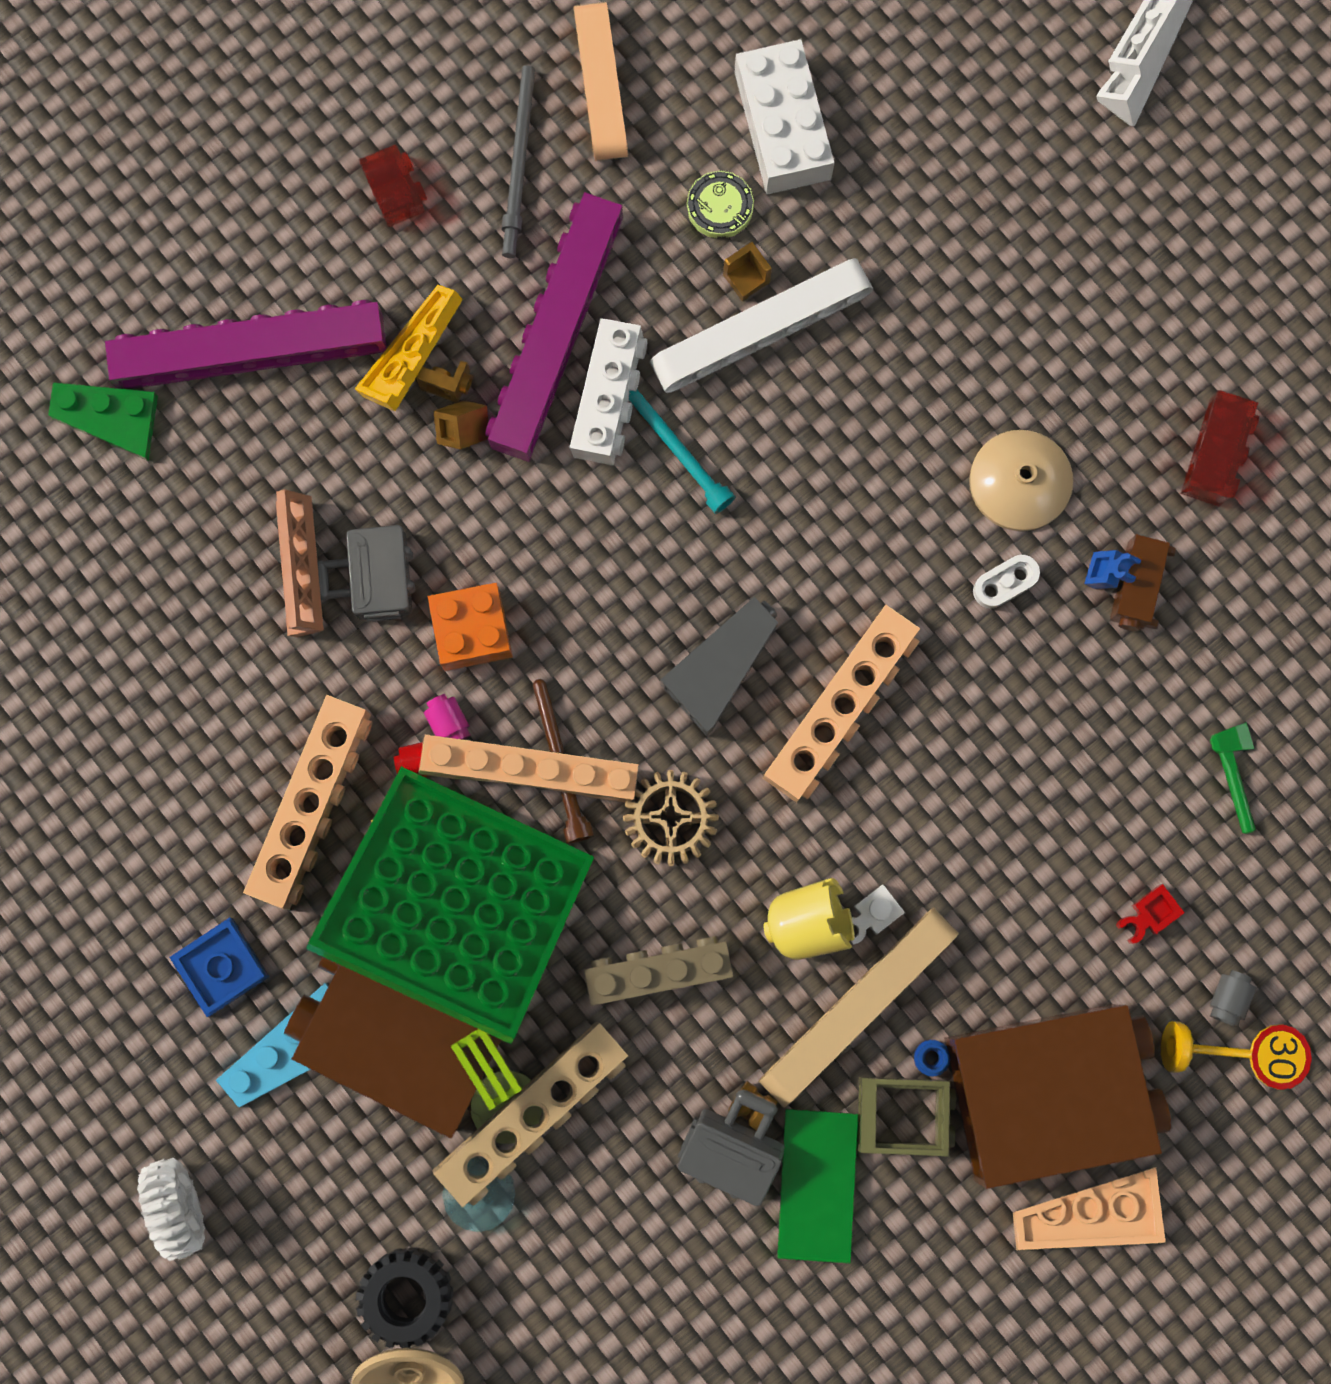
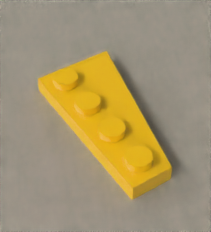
[355,285,463,412]

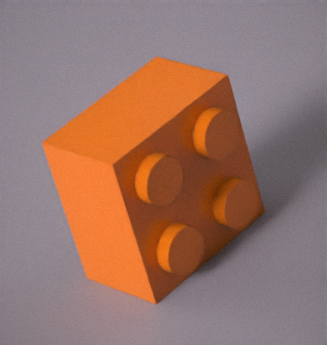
[427,582,513,671]

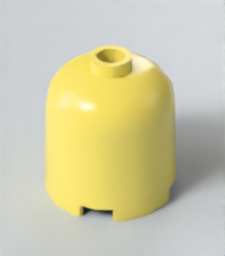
[764,878,855,960]

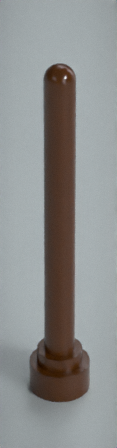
[533,679,594,844]

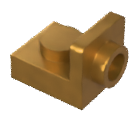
[416,360,473,403]

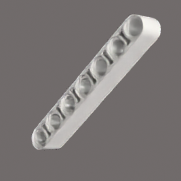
[650,258,873,393]

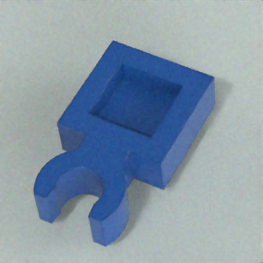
[1084,550,1141,589]

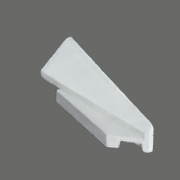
[1096,0,1193,126]

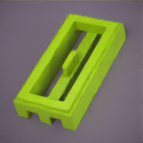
[451,1029,522,1110]

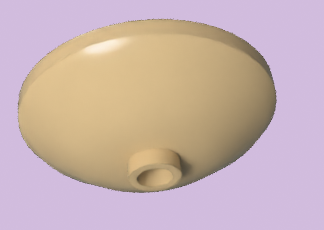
[969,430,1073,531]
[351,1348,464,1384]

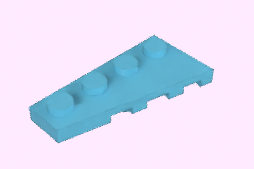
[216,983,329,1107]

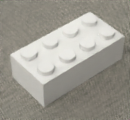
[735,39,834,195]

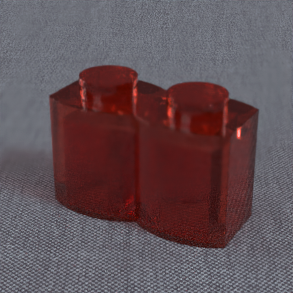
[359,144,427,227]

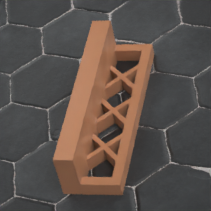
[276,489,324,637]

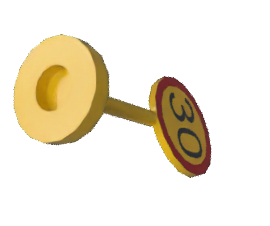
[1161,1021,1312,1090]

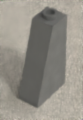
[660,597,778,736]

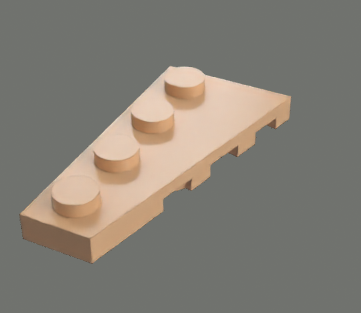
[1013,1167,1166,1250]

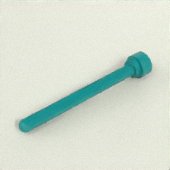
[629,389,736,514]

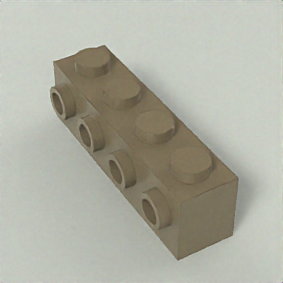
[584,936,733,1006]

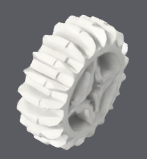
[137,1158,205,1261]

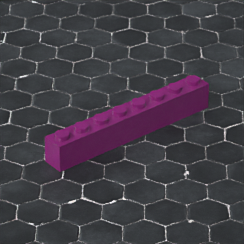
[485,192,623,462]
[105,300,387,389]

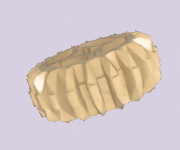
[623,770,719,866]

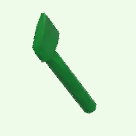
[1210,722,1256,834]

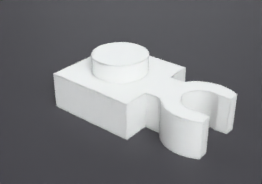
[850,884,905,945]

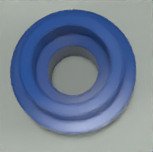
[914,1040,950,1077]

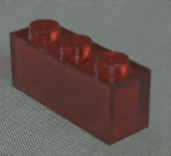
[1180,390,1259,507]

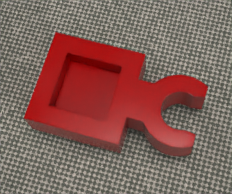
[1116,884,1185,944]

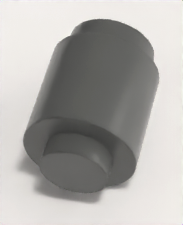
[1210,970,1257,1027]

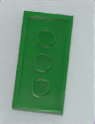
[777,1109,858,1263]

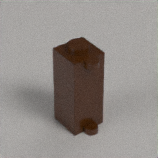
[1110,534,1176,631]

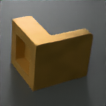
[723,242,772,301]
[433,401,489,450]

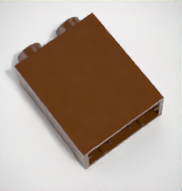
[283,957,501,1139]
[944,1004,1171,1189]

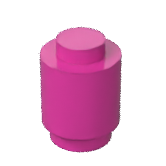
[423,694,471,740]

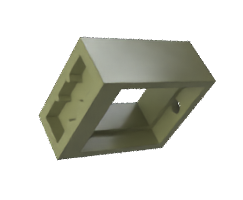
[857,1077,956,1156]

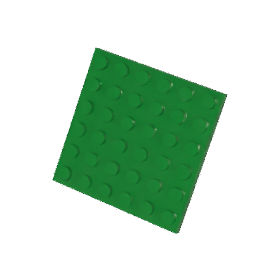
[306,766,594,1044]

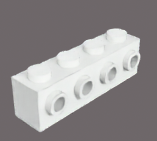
[570,318,647,466]

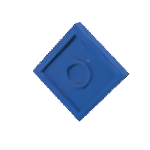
[169,917,270,1017]

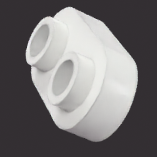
[973,555,1040,609]

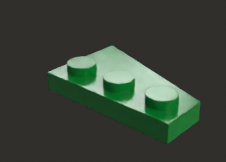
[48,383,158,461]

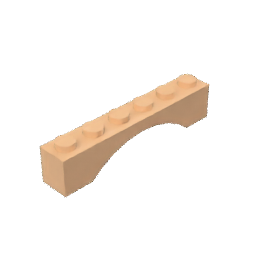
[418,734,638,802]

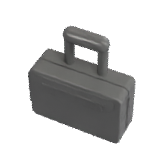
[317,525,416,622]
[678,1089,785,1206]

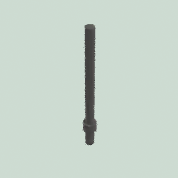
[501,65,535,258]

